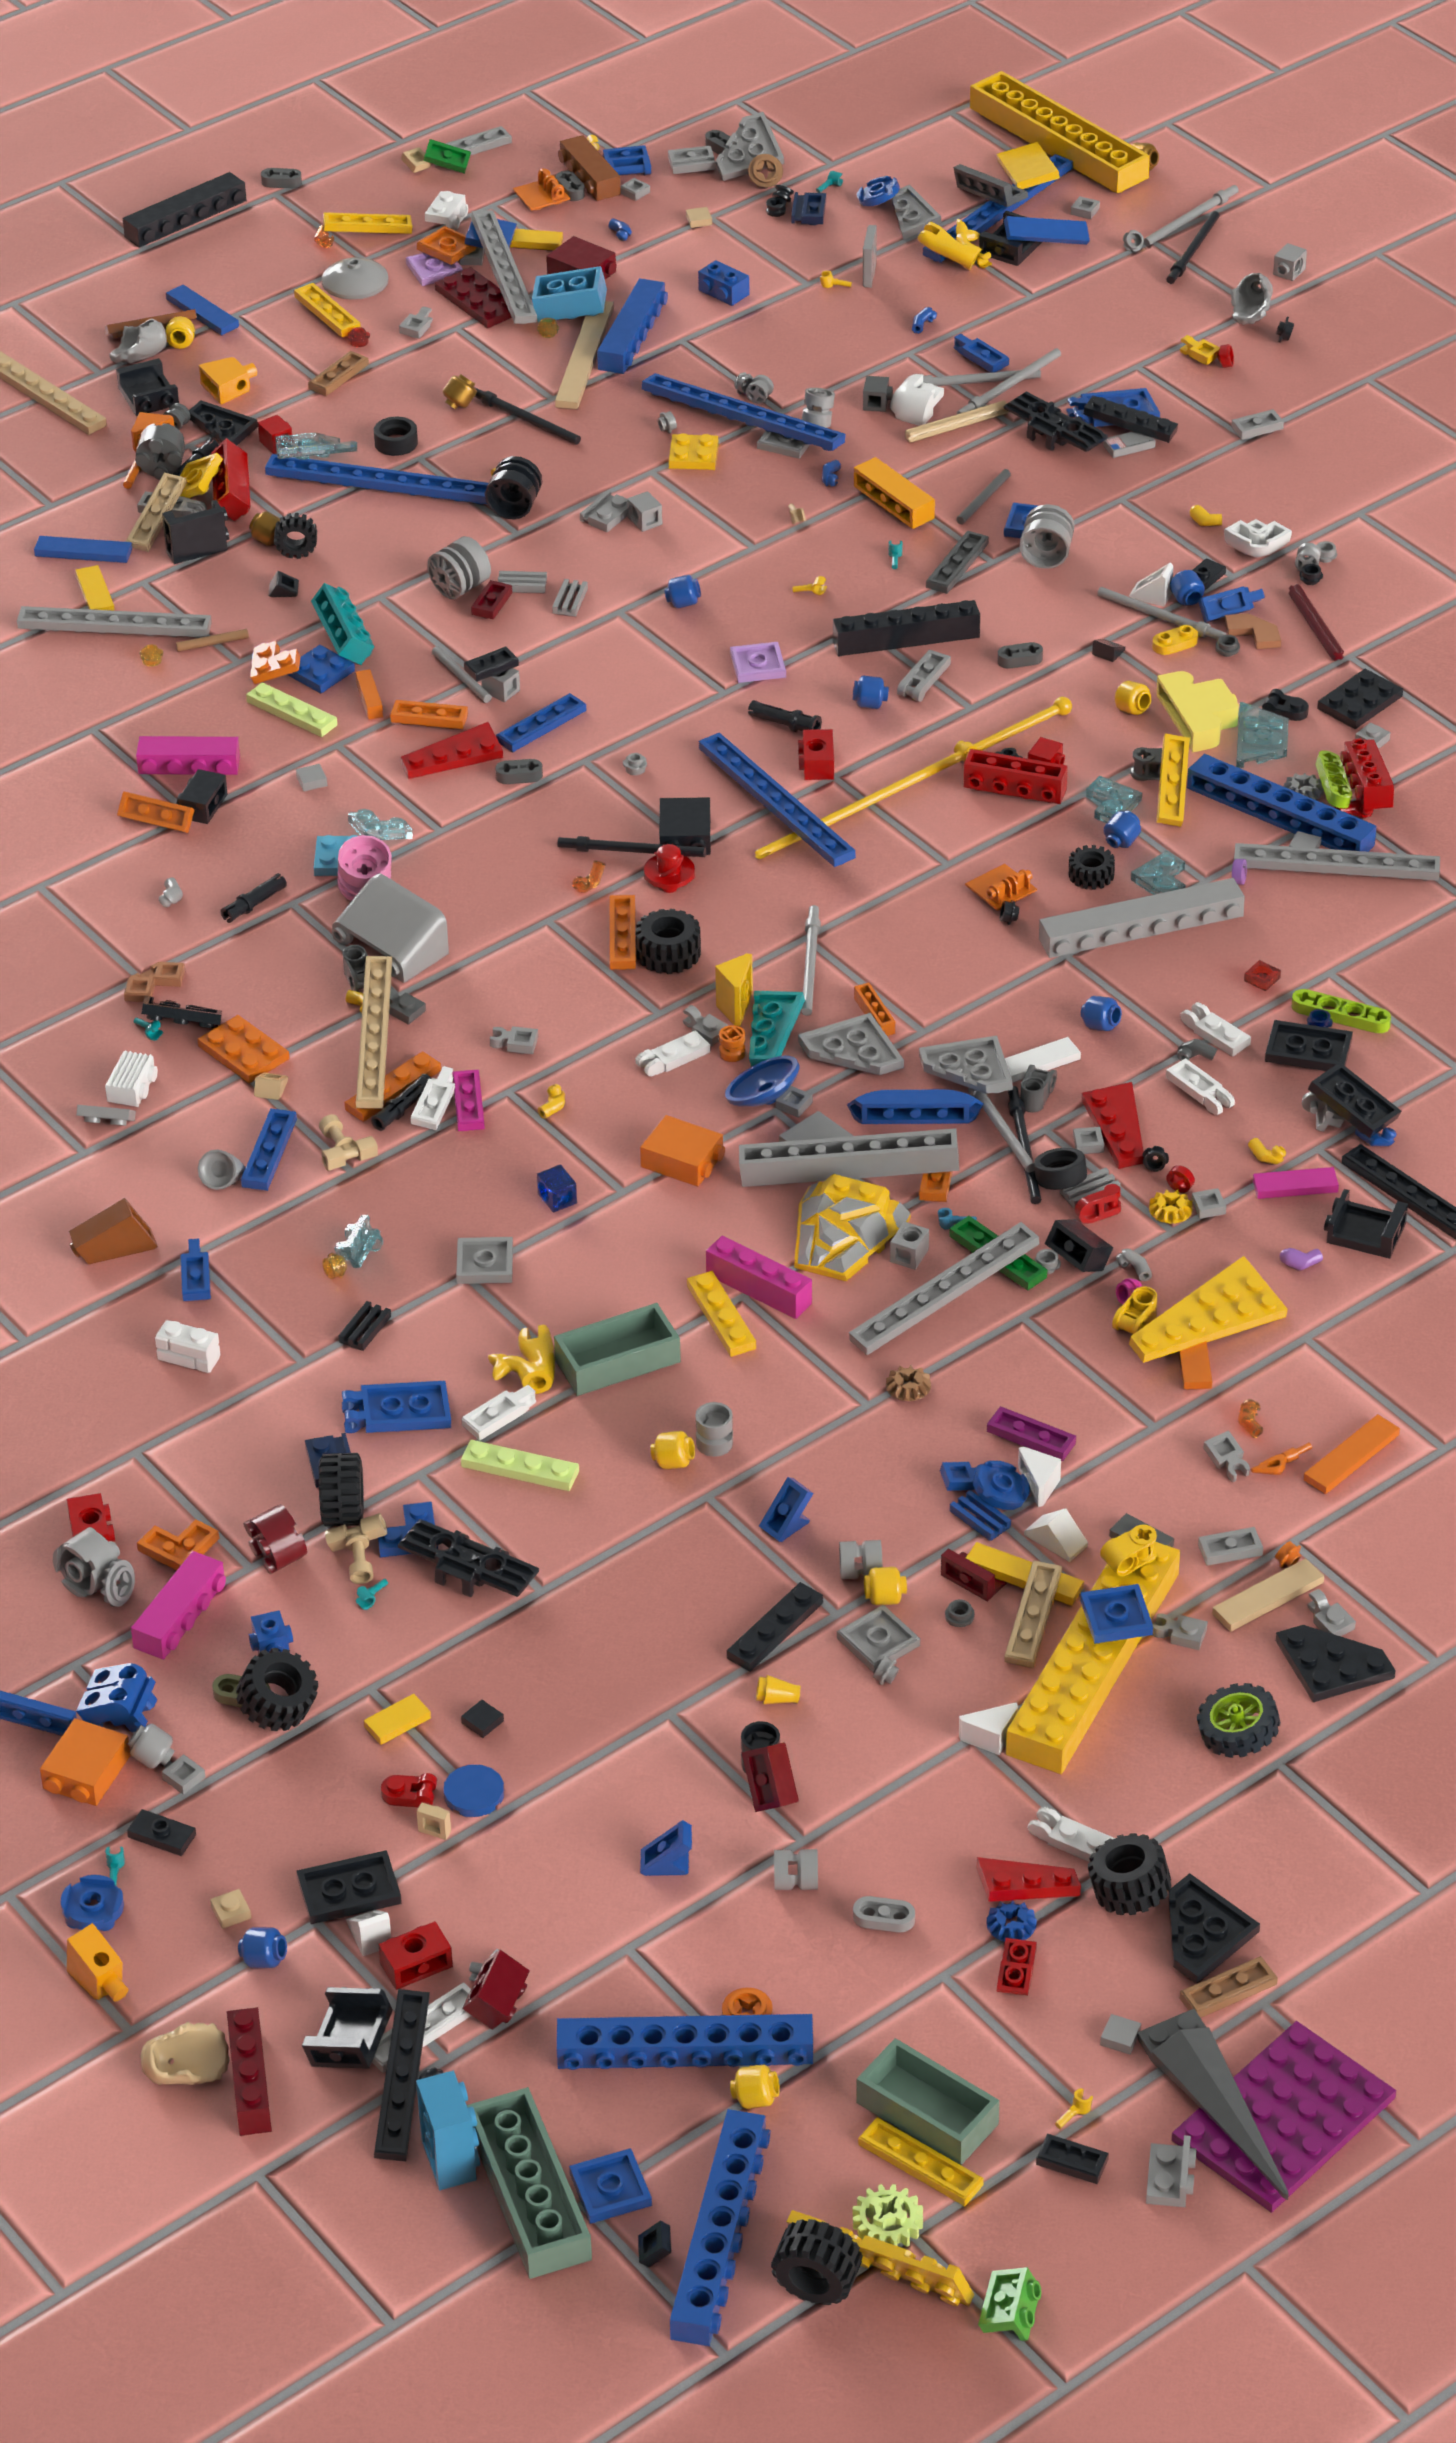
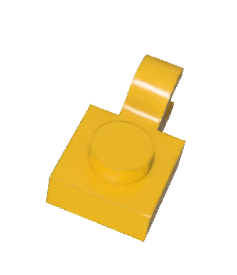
[1180,335,1220,365]

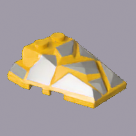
[794,1174,911,1281]

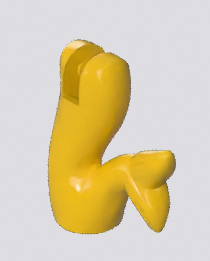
[917,219,982,270]
[488,1325,555,1394]

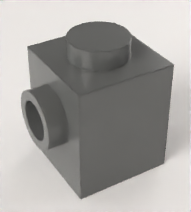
[863,376,893,412]

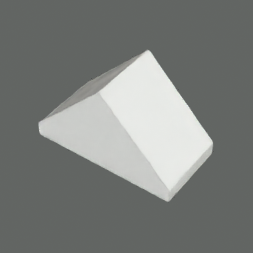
[1129,562,1173,607]
[1018,1447,1061,1507]
[1024,1508,1088,1562]
[959,1702,1018,1755]
[346,1910,391,1956]

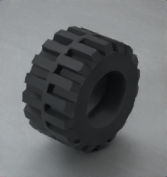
[636,909,701,974]
[319,1453,364,1526]
[236,1648,318,1731]
[1088,1833,1171,1915]
[771,2219,863,2305]

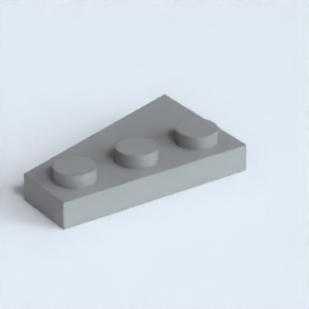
[891,184,942,240]

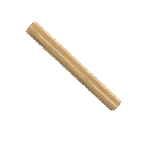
[905,400,1009,443]

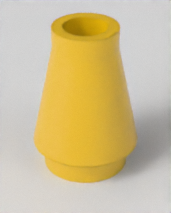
[756,1675,801,1704]

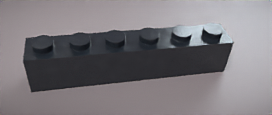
[122,172,247,248]
[833,600,980,657]

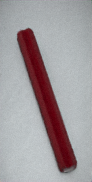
[1288,584,1344,661]

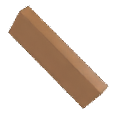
[308,351,369,396]
[1179,1956,1278,2018]

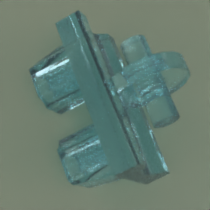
[334,1215,384,1268]

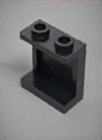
[979,211,1042,266]
[116,358,179,416]
[162,500,229,564]
[659,797,711,855]
[1324,1189,1408,1259]
[302,1987,393,2069]

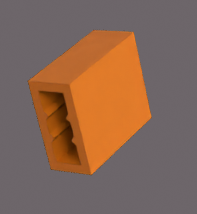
[640,1115,725,1187]
[40,1718,131,1806]

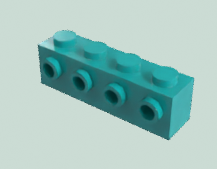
[311,583,375,665]

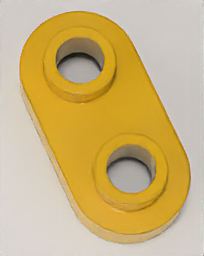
[1152,625,1198,655]

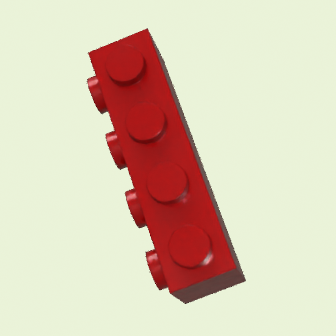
[211,438,251,522]
[1340,738,1394,810]
[963,749,1068,804]

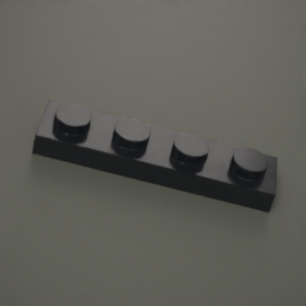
[1083,396,1178,443]
[727,1582,823,1672]

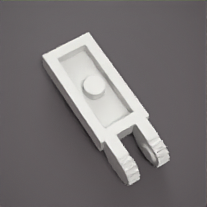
[1180,1002,1251,1057]
[635,1030,710,1077]
[1166,1058,1235,1115]
[1027,1807,1115,1862]

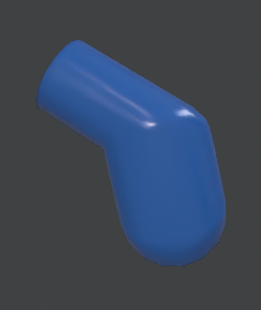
[608,218,632,241]
[912,307,937,333]
[822,460,841,487]
[1355,1127,1397,1147]

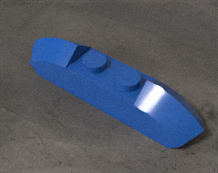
[847,1089,984,1124]

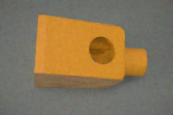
[199,357,257,404]
[67,1923,129,2002]

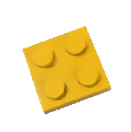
[669,433,719,470]
[179,453,223,499]

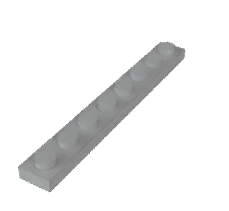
[471,210,537,324]
[17,606,212,638]
[1234,843,1440,881]
[849,1222,1039,1355]

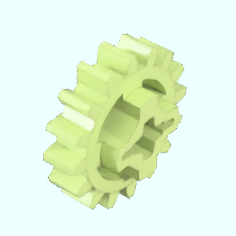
[853,2184,923,2247]

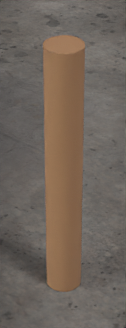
[176,629,249,652]

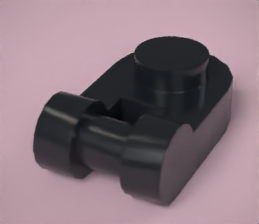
[1262,689,1309,721]

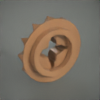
[748,154,783,189]
[886,1365,931,1401]

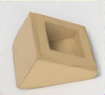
[254,1072,288,1100]

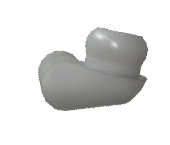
[159,877,183,908]

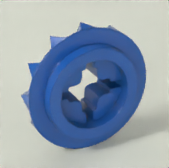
[986,1900,1037,1942]

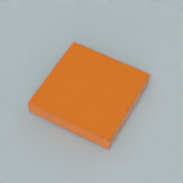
[417,226,477,265]

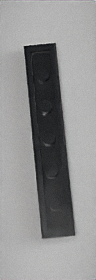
[1342,1144,1456,1240]
[374,1989,430,2162]

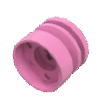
[337,835,392,901]

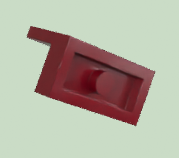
[941,1548,1007,1602]
[741,1742,799,1812]

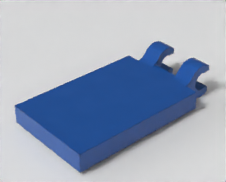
[1066,388,1160,427]
[342,1381,451,1433]

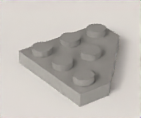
[716,112,784,181]
[798,1013,904,1075]
[919,1036,1013,1094]

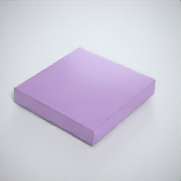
[406,253,463,286]
[730,642,786,683]

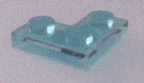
[1086,776,1142,823]
[348,809,413,840]
[1131,850,1186,895]

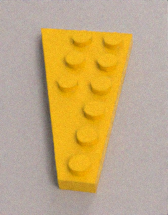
[1129,1256,1288,1363]
[786,2210,974,2307]

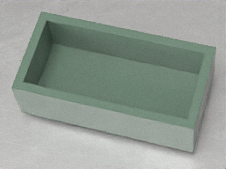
[554,1303,681,1396]
[856,2038,1000,2165]

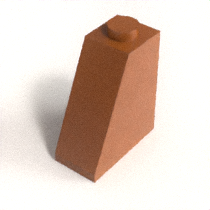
[69,1198,158,1264]

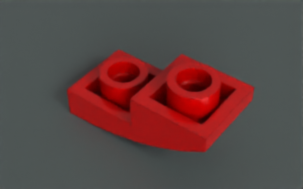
[997,1938,1037,1996]

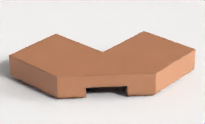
[1224,613,1281,649]
[124,962,185,1002]

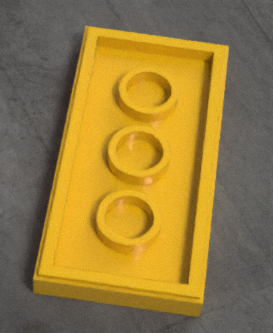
[996,142,1060,189]

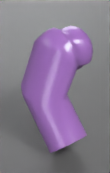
[1280,1248,1323,1270]

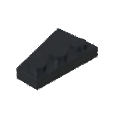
[189,400,258,445]
[141,995,222,1028]

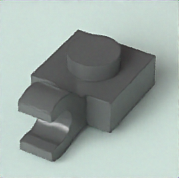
[389,986,426,1025]

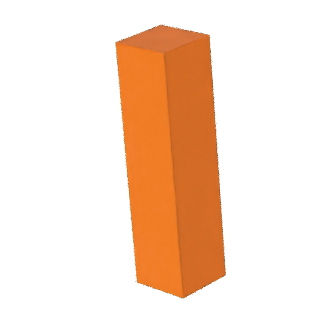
[355,669,383,720]
[854,982,895,1036]

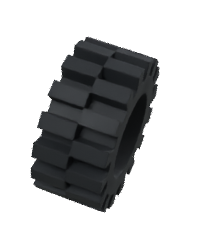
[274,513,318,559]
[1068,845,1115,890]

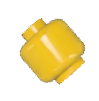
[165,316,195,349]
[1115,681,1151,715]
[651,1431,695,1470]
[864,1567,907,1605]
[730,2065,780,2109]

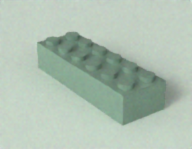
[467,2087,592,2279]

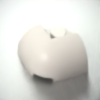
[890,374,944,426]
[1224,519,1292,558]

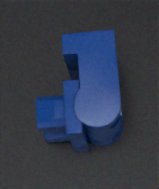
[76,1663,157,1732]

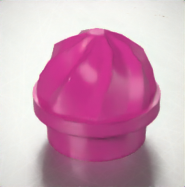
[1116,1278,1143,1304]

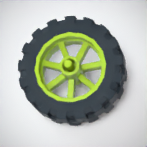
[1197,1683,1281,1758]

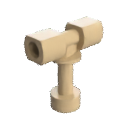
[319,1114,378,1171]
[325,1513,387,1584]

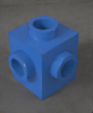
[249,1610,293,1654]

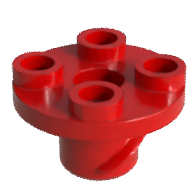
[644,844,695,893]

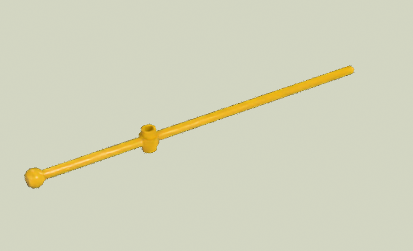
[755,696,1072,859]

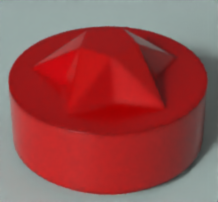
[1217,344,1234,368]
[1166,1165,1195,1193]

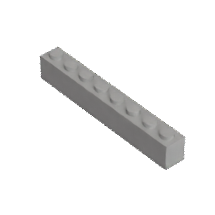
[1039,878,1245,958]
[739,1128,960,1187]

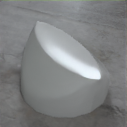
[198,1149,246,1190]

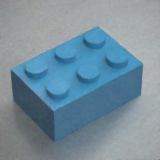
[532,266,607,323]
[416,2070,480,2191]

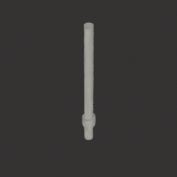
[1144,185,1239,246]
[957,348,1061,414]
[904,369,1041,386]
[1097,587,1226,640]
[802,905,821,1016]
[968,1087,1035,1173]

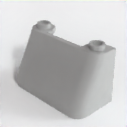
[332,873,449,983]

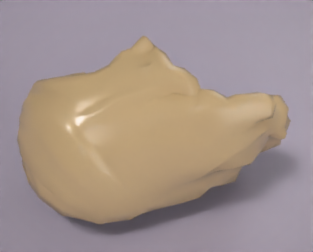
[140,2022,230,2085]

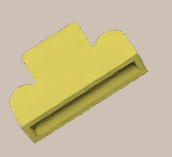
[1157,671,1239,752]

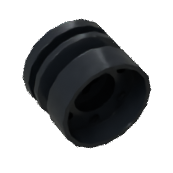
[485,456,543,520]

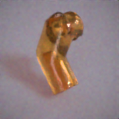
[314,225,334,248]
[572,860,606,893]
[1238,1399,1263,1438]

